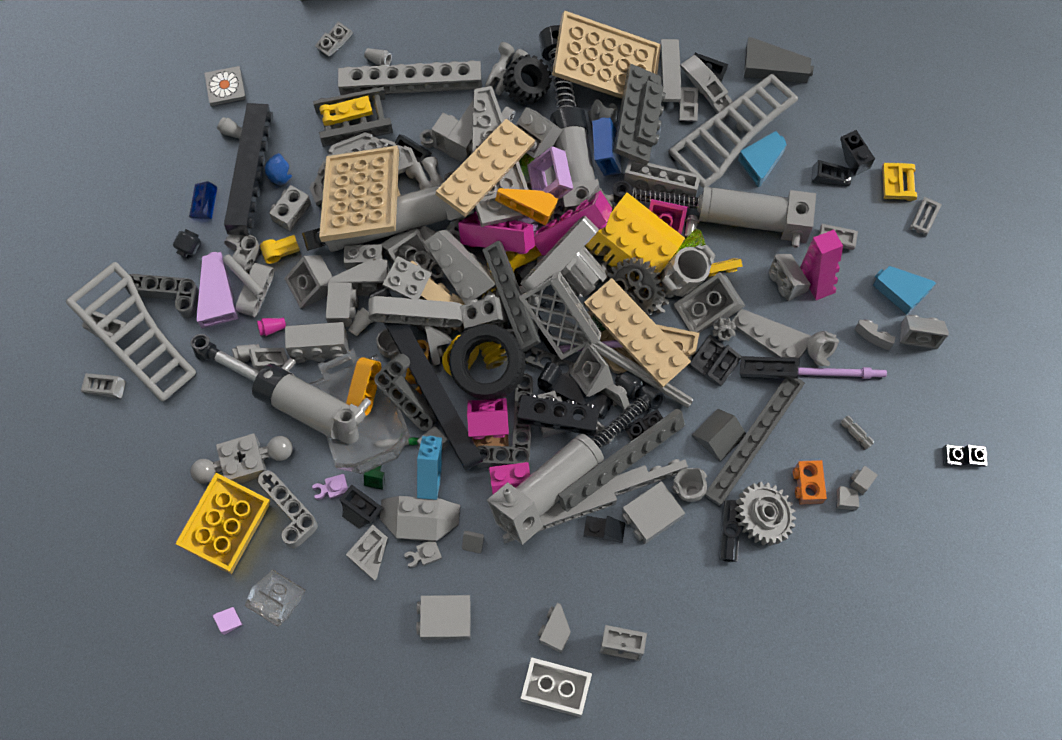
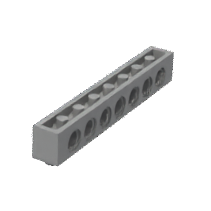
[338,60,482,95]

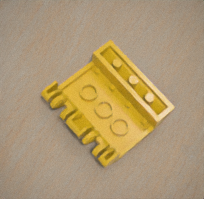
[585,192,685,292]

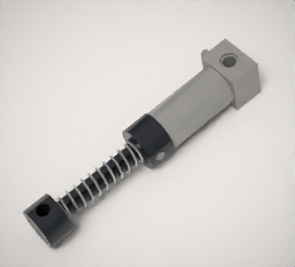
[539,25,614,214]

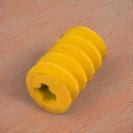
[479,342,507,370]

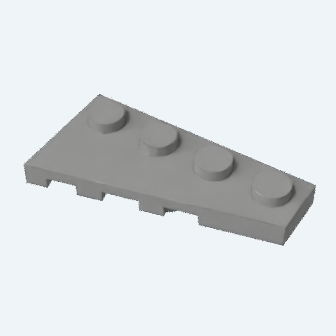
[731,309,811,358]

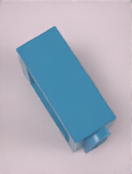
[417,436,442,500]

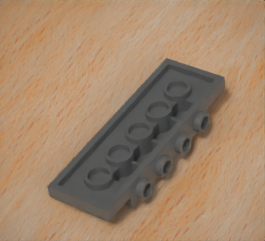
[613,64,666,165]

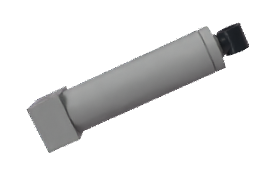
[302,182,474,252]

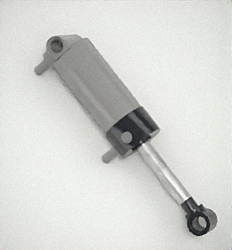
[191,334,371,444]

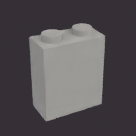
[621,481,685,544]
[416,595,471,640]

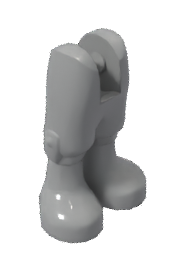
[485,42,528,96]
[406,157,444,190]

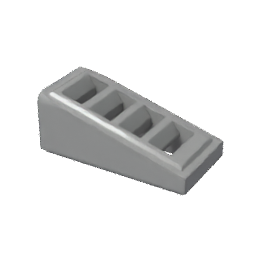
[81,373,126,398]

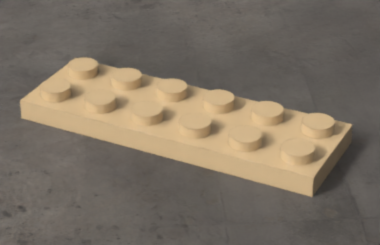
[435,119,535,217]
[583,278,691,388]

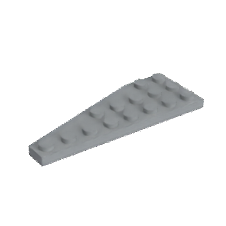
[472,86,528,227]

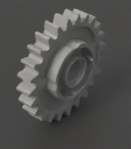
[735,482,796,546]

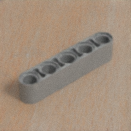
[520,215,599,297]
[369,296,463,327]

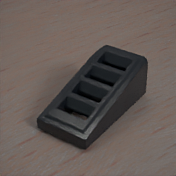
[812,160,852,186]

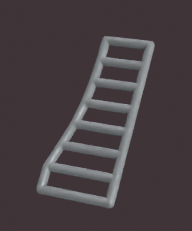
[668,74,798,188]
[66,262,196,401]

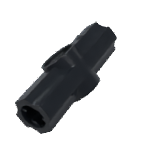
[720,500,741,563]

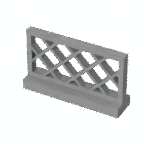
[519,271,601,360]

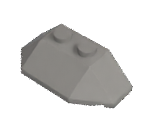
[380,496,460,541]

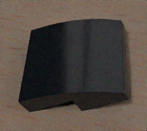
[688,335,741,387]

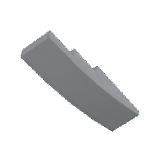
[661,39,681,102]

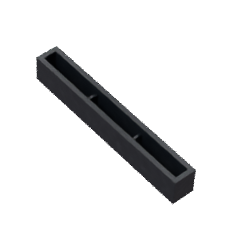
[224,103,273,236]

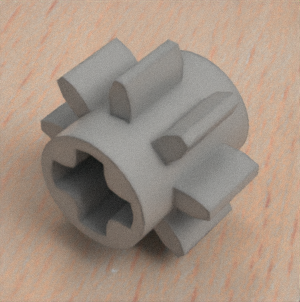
[712,317,736,341]

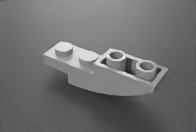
[680,55,738,121]

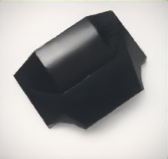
[339,484,384,529]

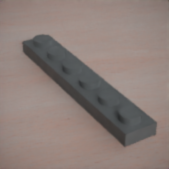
[483,241,540,351]

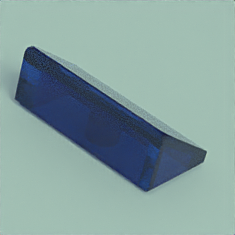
[189,181,217,219]

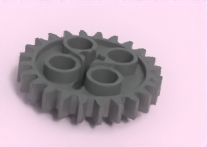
[605,257,665,316]

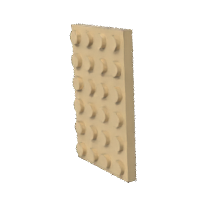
[552,10,661,99]
[319,146,399,242]

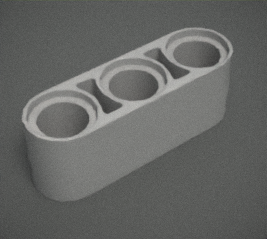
[236,263,274,317]

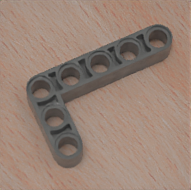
[476,373,533,468]

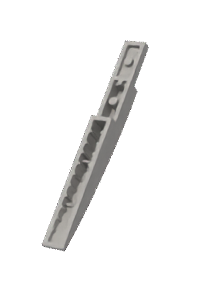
[503,459,688,544]

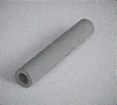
[223,254,265,298]

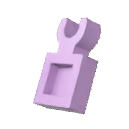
[312,474,348,500]

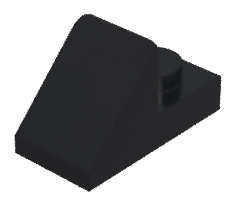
[583,516,626,543]

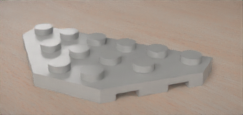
[309,132,417,206]

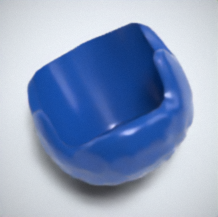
[264,153,292,185]

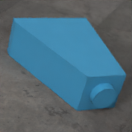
[738,131,787,187]
[873,266,936,314]

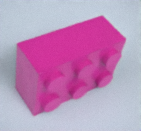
[467,398,509,439]

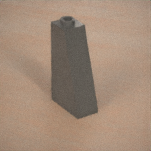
[744,37,814,83]

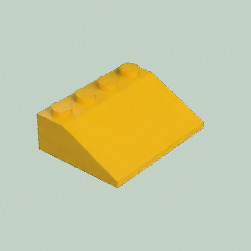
[175,473,270,575]

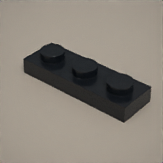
[739,356,800,379]

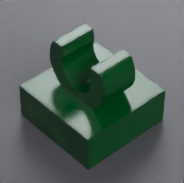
[363,464,385,490]

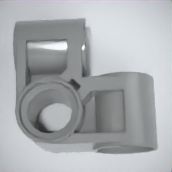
[224,235,261,273]

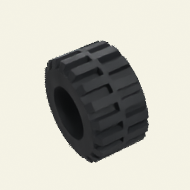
[503,54,552,105]

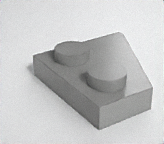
[346,525,388,581]

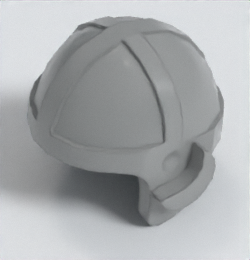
[807,331,839,366]
[672,468,707,502]

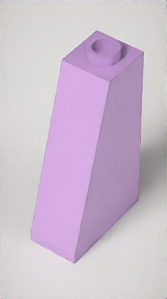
[197,252,238,328]

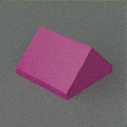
[649,199,688,234]

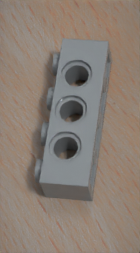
[624,159,701,197]

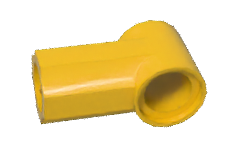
[260,235,300,264]

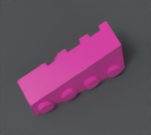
[458,211,535,254]
[800,230,843,301]

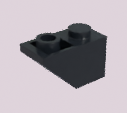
[840,130,875,176]

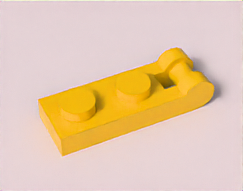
[319,96,373,126]

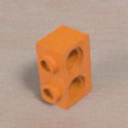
[793,460,827,505]

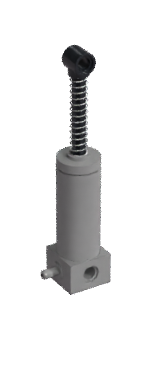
[612,181,816,248]
[487,384,664,545]

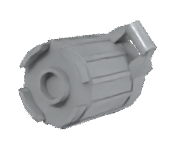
[661,245,716,297]
[561,246,607,298]

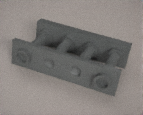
[313,87,393,147]

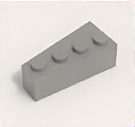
[424,230,496,305]

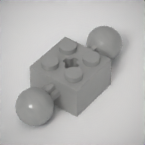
[190,433,293,484]

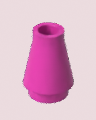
[257,317,286,337]

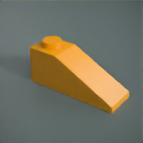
[495,188,558,226]

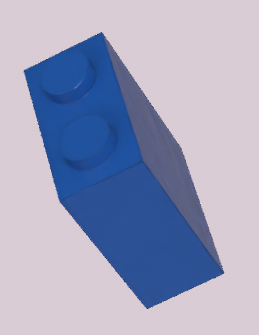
[592,118,622,176]

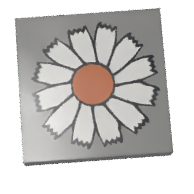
[204,66,246,106]

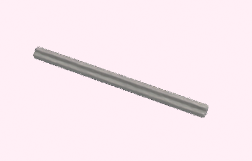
[560,320,693,408]

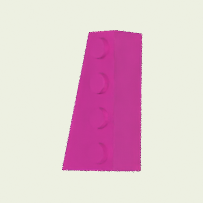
[534,190,612,256]

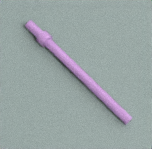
[799,367,887,379]

